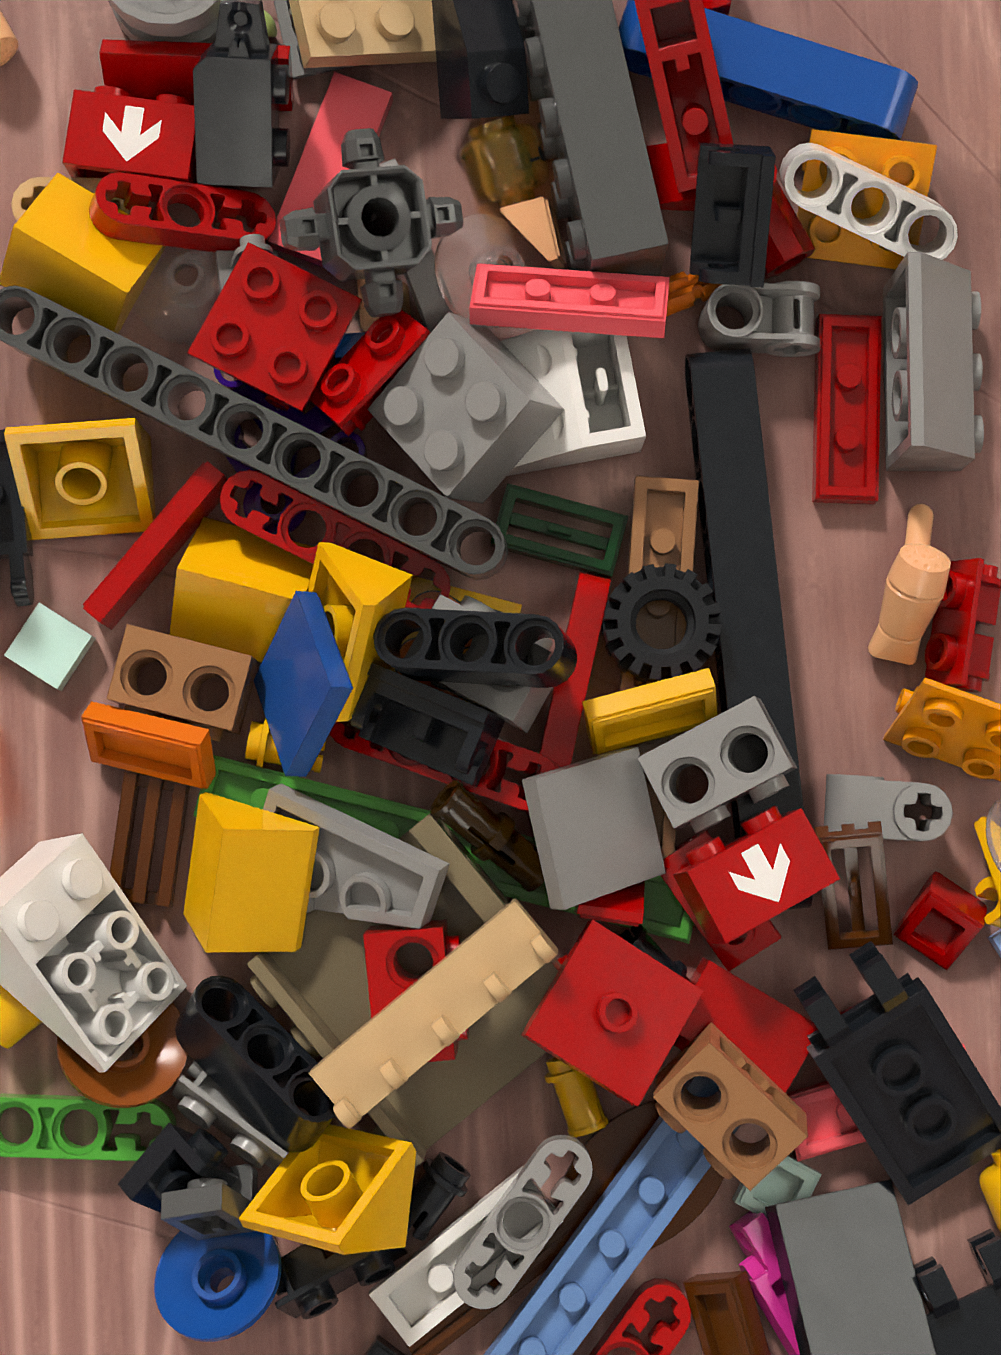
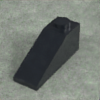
[432,0,529,119]

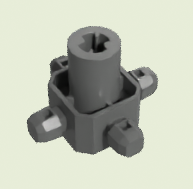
[280,128,464,318]

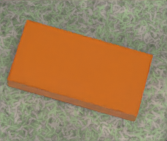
[81,701,216,789]

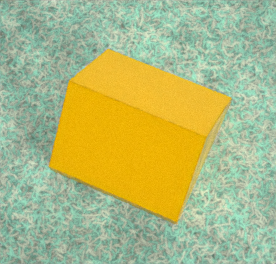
[0,172,166,337]
[4,418,156,540]
[169,517,313,663]
[308,542,413,722]
[183,792,320,953]
[239,1124,417,1255]

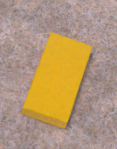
[582,668,717,754]

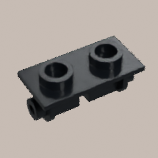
[275,1244,408,1319]

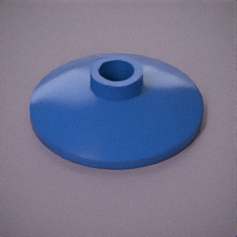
[154,1231,281,1342]

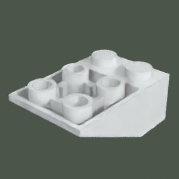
[501,329,646,476]
[0,833,187,1073]

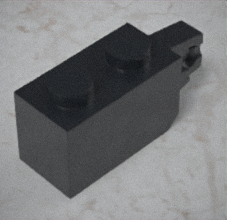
[193,0,290,188]

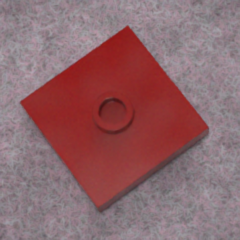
[521,920,704,1107]

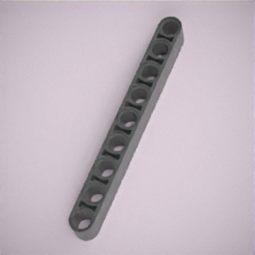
[0,286,508,580]

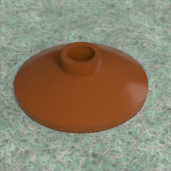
[57,1002,188,1108]

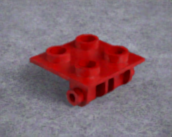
[187,242,362,412]

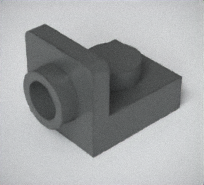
[161,1164,258,1240]

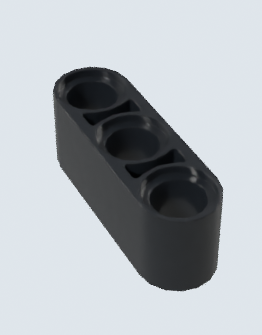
[373,608,577,688]
[175,976,336,1152]

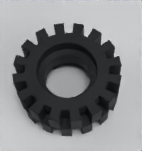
[602,563,722,683]

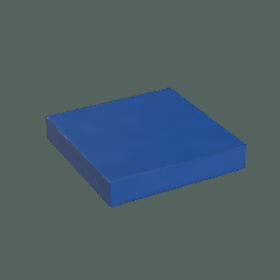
[253,591,353,777]

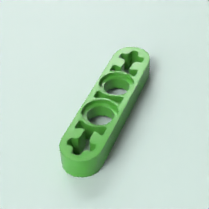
[0,1093,177,1161]

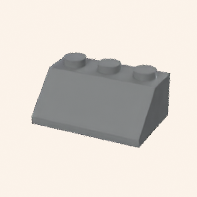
[883,252,984,471]

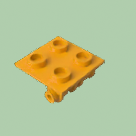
[797,129,937,269]
[883,678,1001,782]

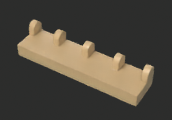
[309,898,558,1129]

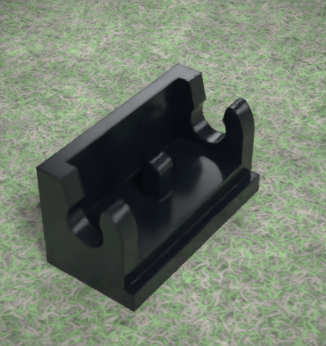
[689,143,776,288]
[351,663,505,787]

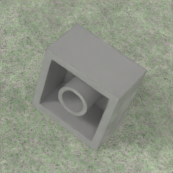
[367,312,564,503]

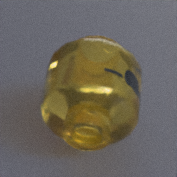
[459,115,550,208]

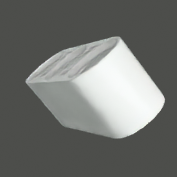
[779,143,958,260]

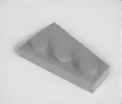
[263,783,450,929]

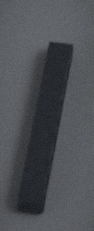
[685,348,813,910]

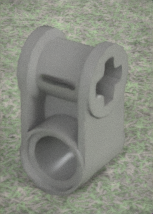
[697,281,820,357]
[824,774,953,841]

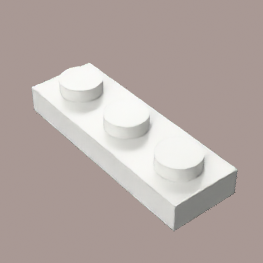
[369,1166,564,1347]

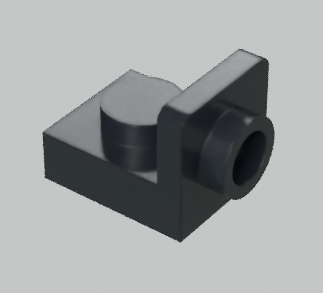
[118,1123,238,1213]

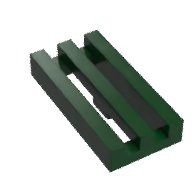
[491,483,629,579]

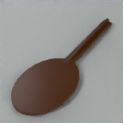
[407,1100,724,1355]

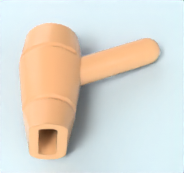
[868,504,951,665]

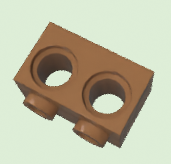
[106,624,259,742]
[653,1022,808,1191]

